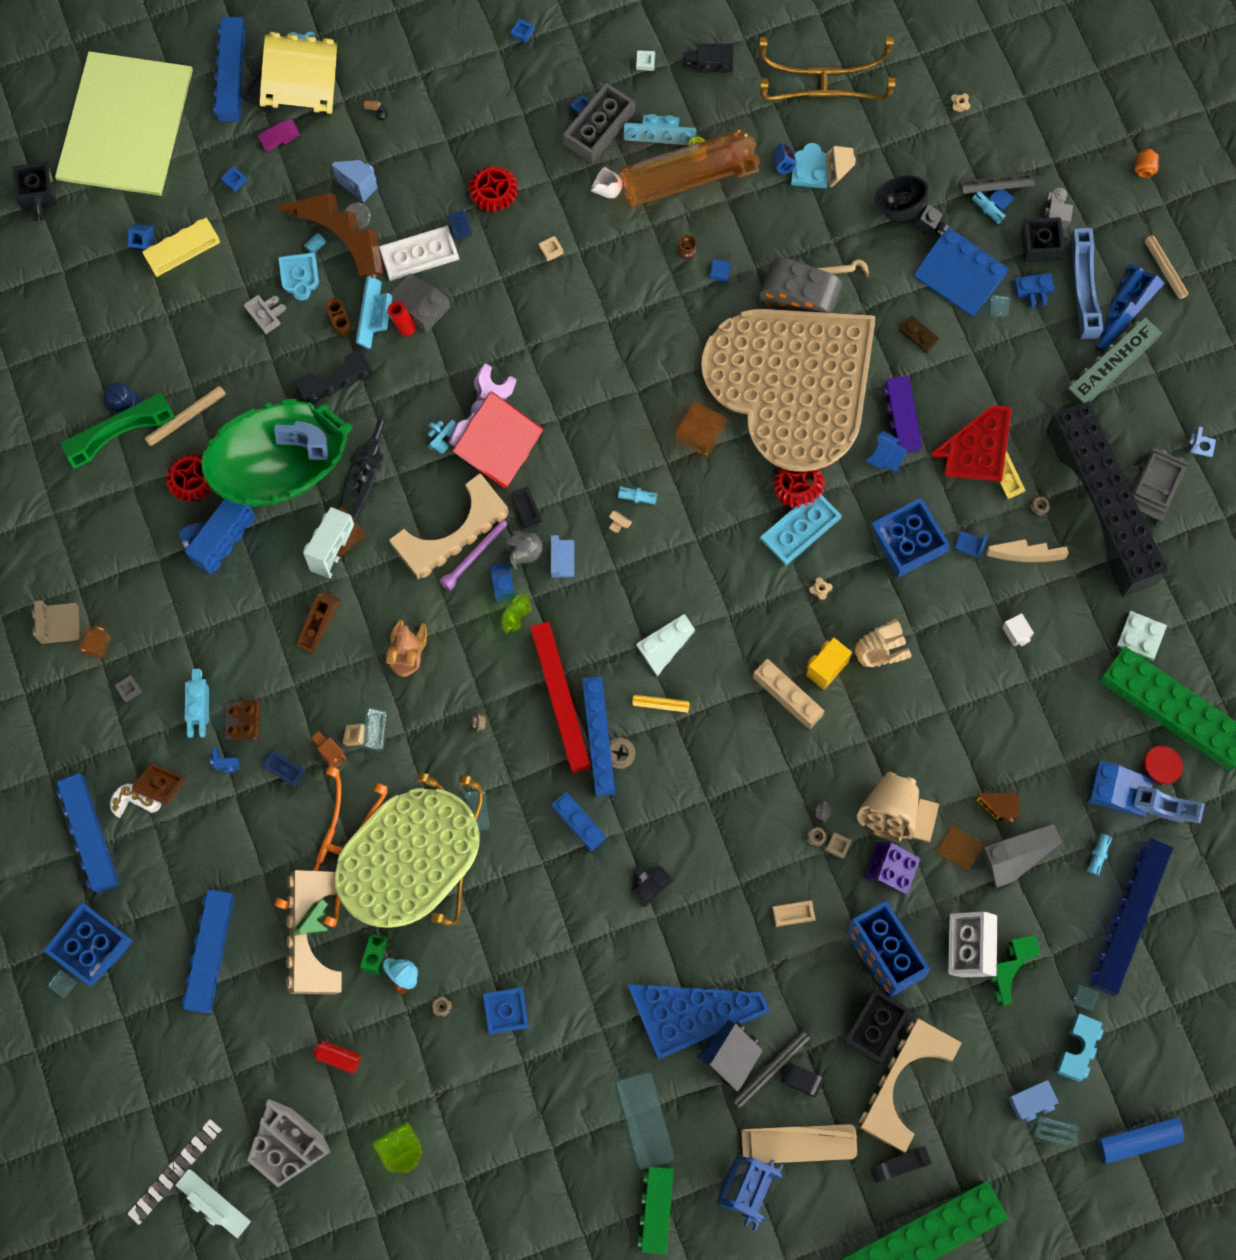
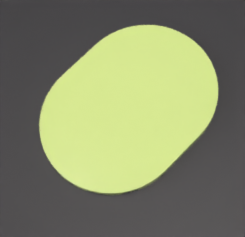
[335,788,479,928]

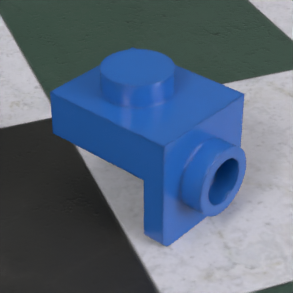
[210,748,240,773]

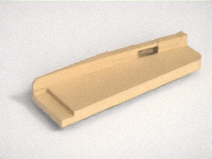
[741,1124,857,1163]

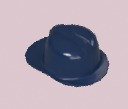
[103,383,143,415]

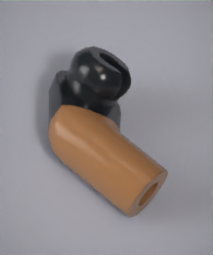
[364,100,388,121]

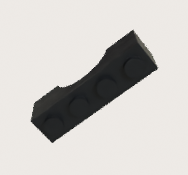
[294,349,373,404]

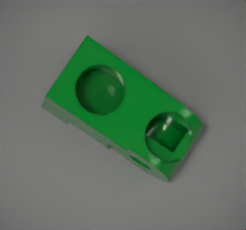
[360,934,387,975]

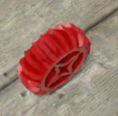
[469,165,518,213]
[166,452,212,503]
[773,469,825,509]

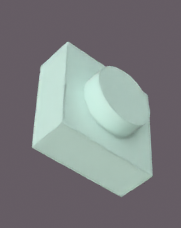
[636,51,655,71]

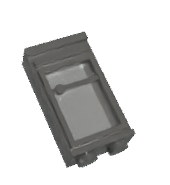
[1132,448,1189,527]

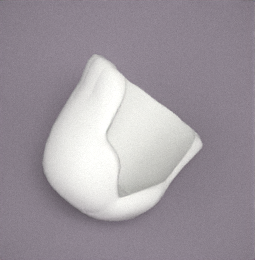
[590,167,623,199]

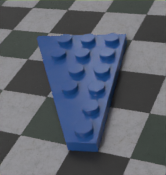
[628,984,770,1060]

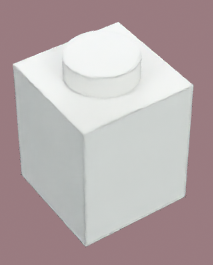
[1002,614,1034,646]

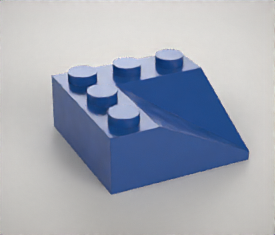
[871,498,950,578]
[44,902,134,987]

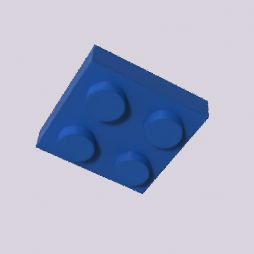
[483,987,529,1035]

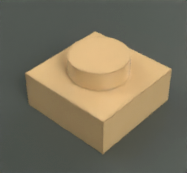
[539,236,564,261]
[343,724,366,746]

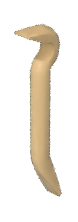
[817,259,869,277]

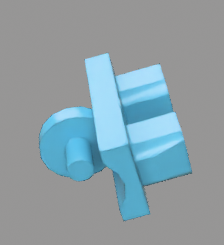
[427,420,456,454]

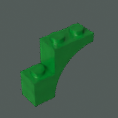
[990,935,1041,1006]

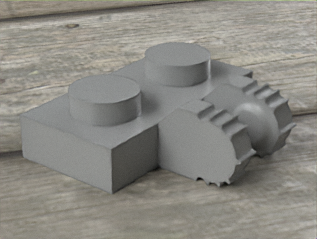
[243,295,286,334]

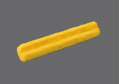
[632,695,689,712]

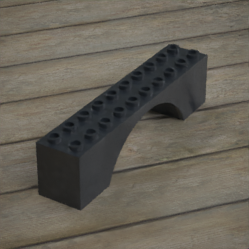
[1046,401,1168,597]

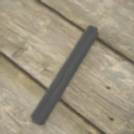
[733,1031,810,1108]

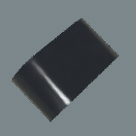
[781,1063,824,1097]

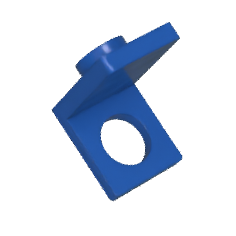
[955,531,988,558]

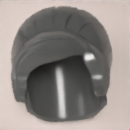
[506,530,543,569]

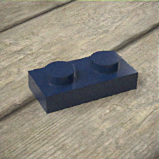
[262,750,306,788]

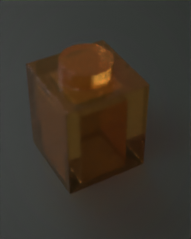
[81,627,111,659]

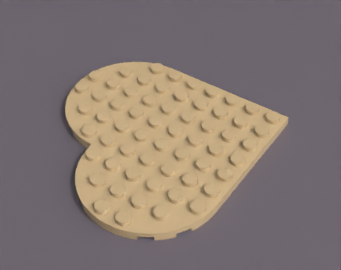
[702,309,876,471]

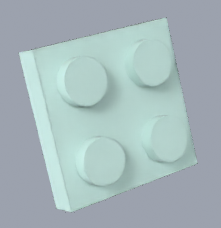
[1116,611,1167,661]

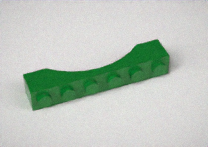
[60,392,175,469]

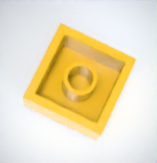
[806,638,852,690]

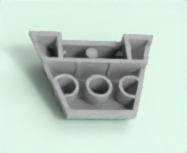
[247,1099,331,1187]

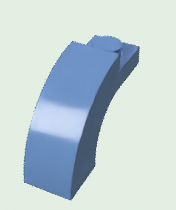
[274,421,328,460]
[1134,786,1205,823]

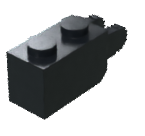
[683,43,733,73]

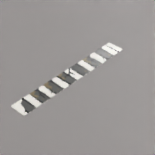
[128,1119,222,1224]

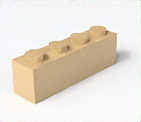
[753,659,824,730]

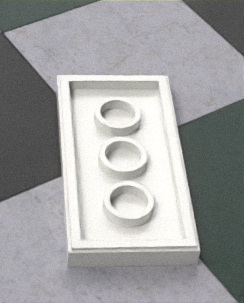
[379,226,459,281]

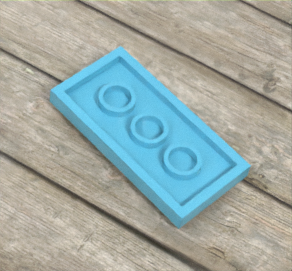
[760,494,842,566]

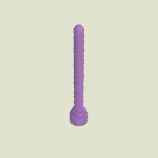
[439,520,507,591]

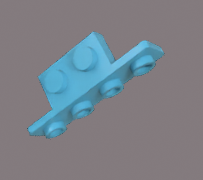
[624,114,696,145]
[356,275,392,349]

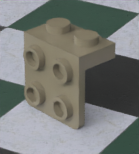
[32,600,80,644]

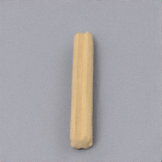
[1145,235,1188,299]

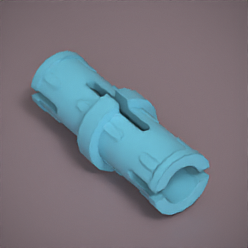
[972,192,1006,224]
[618,486,657,505]
[1087,834,1112,875]

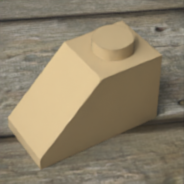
[826,146,856,187]

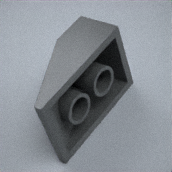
[390,274,451,333]

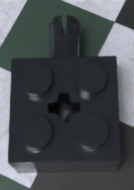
[12,161,57,221]

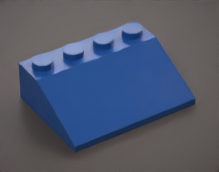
[913,227,1008,317]

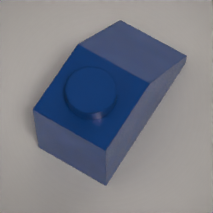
[491,563,515,602]

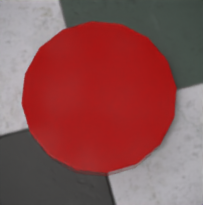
[1143,746,1183,785]

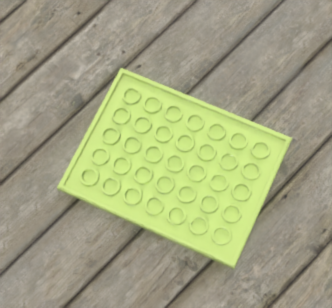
[55,52,193,196]

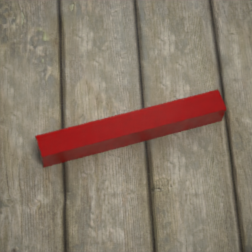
[530,622,591,775]

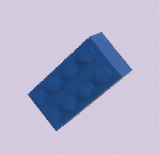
[185,499,255,575]

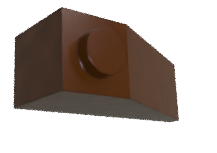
[296,591,342,654]

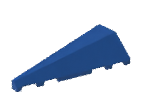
[1096,264,1164,351]

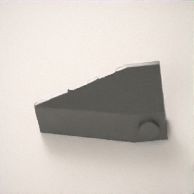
[981,824,1062,888]

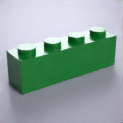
[638,1167,674,1255]

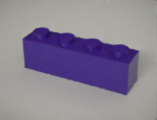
[883,376,922,453]

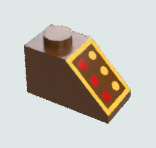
[977,793,1020,824]

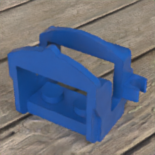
[717,1156,783,1230]

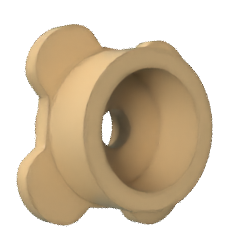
[951,93,970,112]
[810,578,832,600]

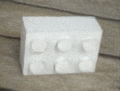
[948,912,997,977]

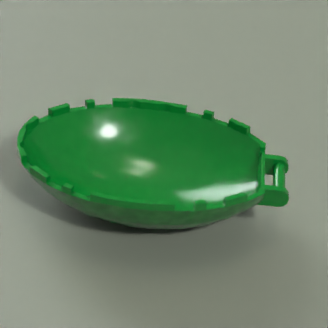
[202,399,352,507]

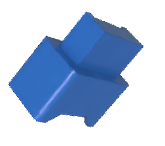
[866,431,908,472]

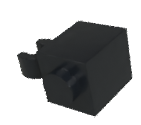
[911,204,949,236]

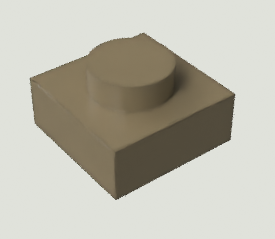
[826,833,852,860]

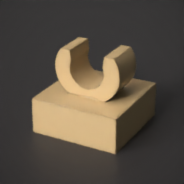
[609,511,632,533]

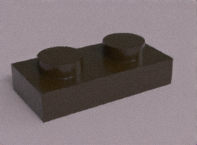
[899,315,939,353]

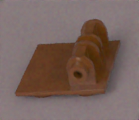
[224,699,261,741]

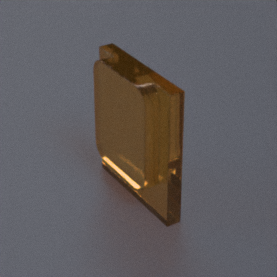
[937,826,983,871]

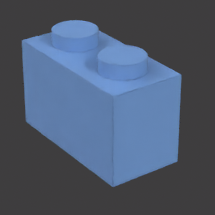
[1008,1080,1059,1122]

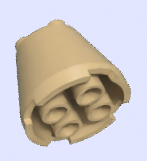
[857,772,919,842]

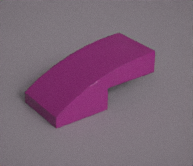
[258,119,300,152]

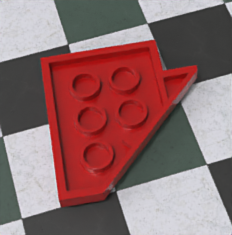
[932,406,1012,482]

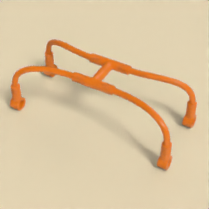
[274,766,387,927]

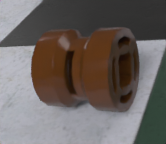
[678,234,697,259]

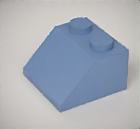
[332,160,378,203]

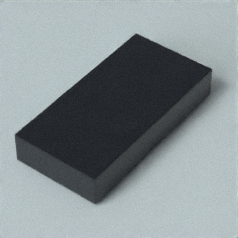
[511,487,542,528]

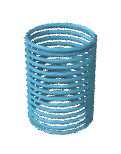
[304,233,326,253]

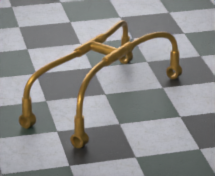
[759,35,895,101]
[417,773,484,926]

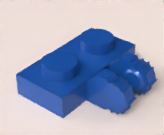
[1014,273,1055,307]

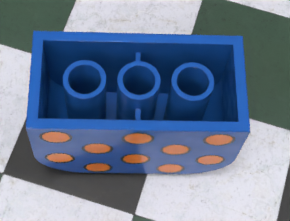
[848,901,930,997]

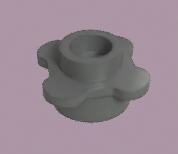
[816,801,831,823]

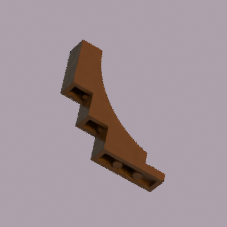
[279,193,383,278]

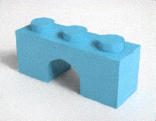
[1056,1014,1103,1082]

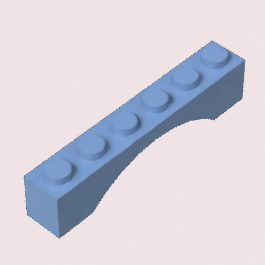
[1070,228,1103,339]

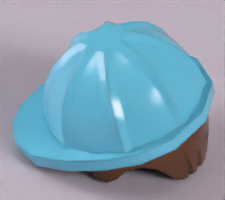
[383,958,418,995]

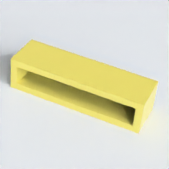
[142,217,220,277]

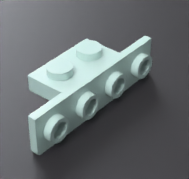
[176,1170,251,1238]

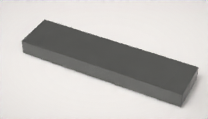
[959,173,1035,193]

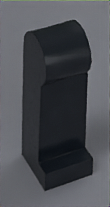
[870,1146,932,1183]

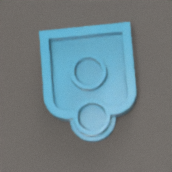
[791,143,828,188]
[279,253,319,301]

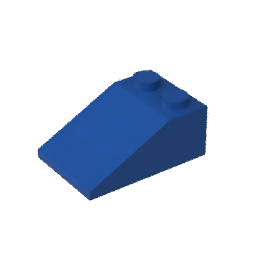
[1087,761,1153,818]

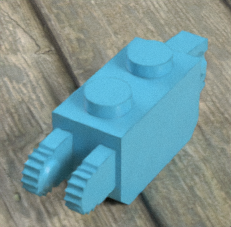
[185,669,209,738]

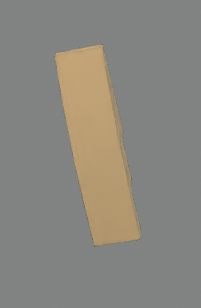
[986,539,1069,562]

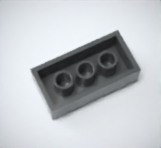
[563,83,635,164]

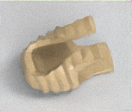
[855,619,912,667]

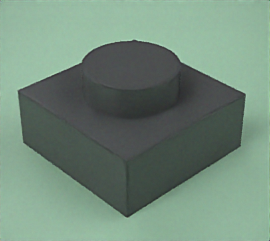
[114,675,142,702]

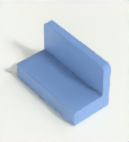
[551,535,574,577]

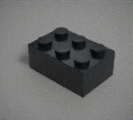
[843,988,911,1064]

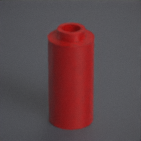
[387,301,416,336]
[314,1041,361,1074]

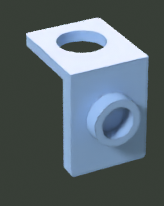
[1189,426,1216,457]

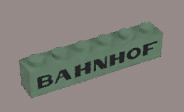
[1065,317,1162,406]

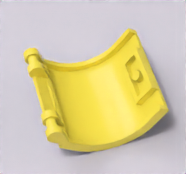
[260,32,337,114]

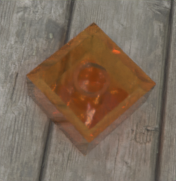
[676,401,727,457]

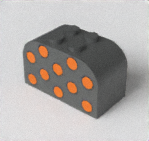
[759,258,842,313]

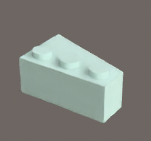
[303,507,354,579]

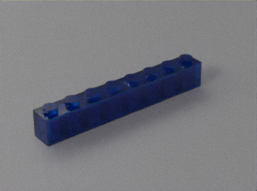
[1091,838,1174,996]

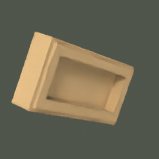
[913,799,939,843]
[772,900,815,927]

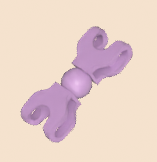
[448,363,516,446]

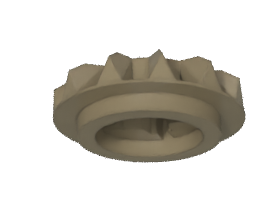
[609,738,635,769]

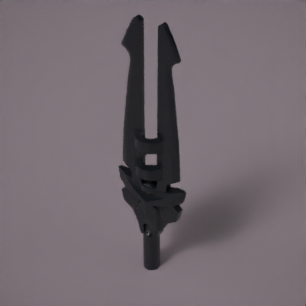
[340,420,385,520]

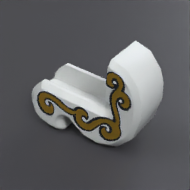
[110,784,161,818]

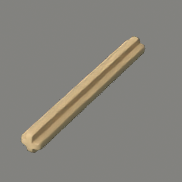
[145,386,225,446]

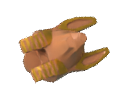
[386,620,427,677]

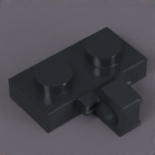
[632,865,674,908]

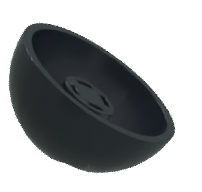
[875,175,929,222]

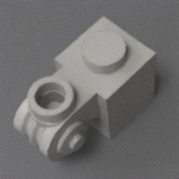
[1044,188,1073,230]

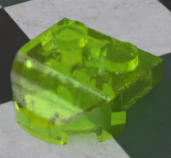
[502,594,533,634]
[372,1122,422,1174]

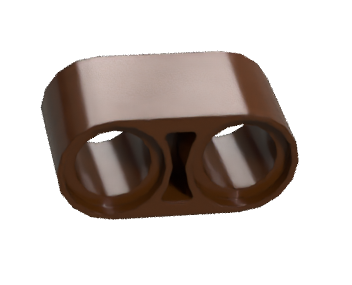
[326,298,351,337]

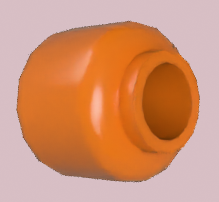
[1134,149,1159,178]

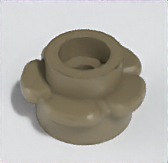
[1031,497,1050,516]
[472,713,486,732]
[807,827,827,847]
[432,997,452,1017]

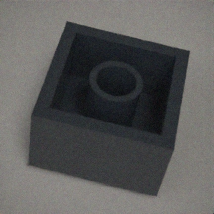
[1021,217,1065,262]

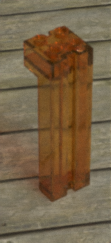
[619,129,760,207]

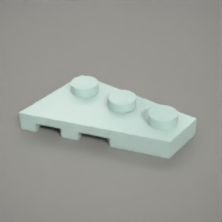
[636,614,695,677]

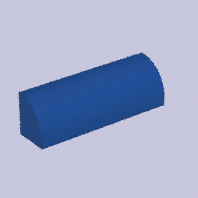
[1097,1117,1184,1164]

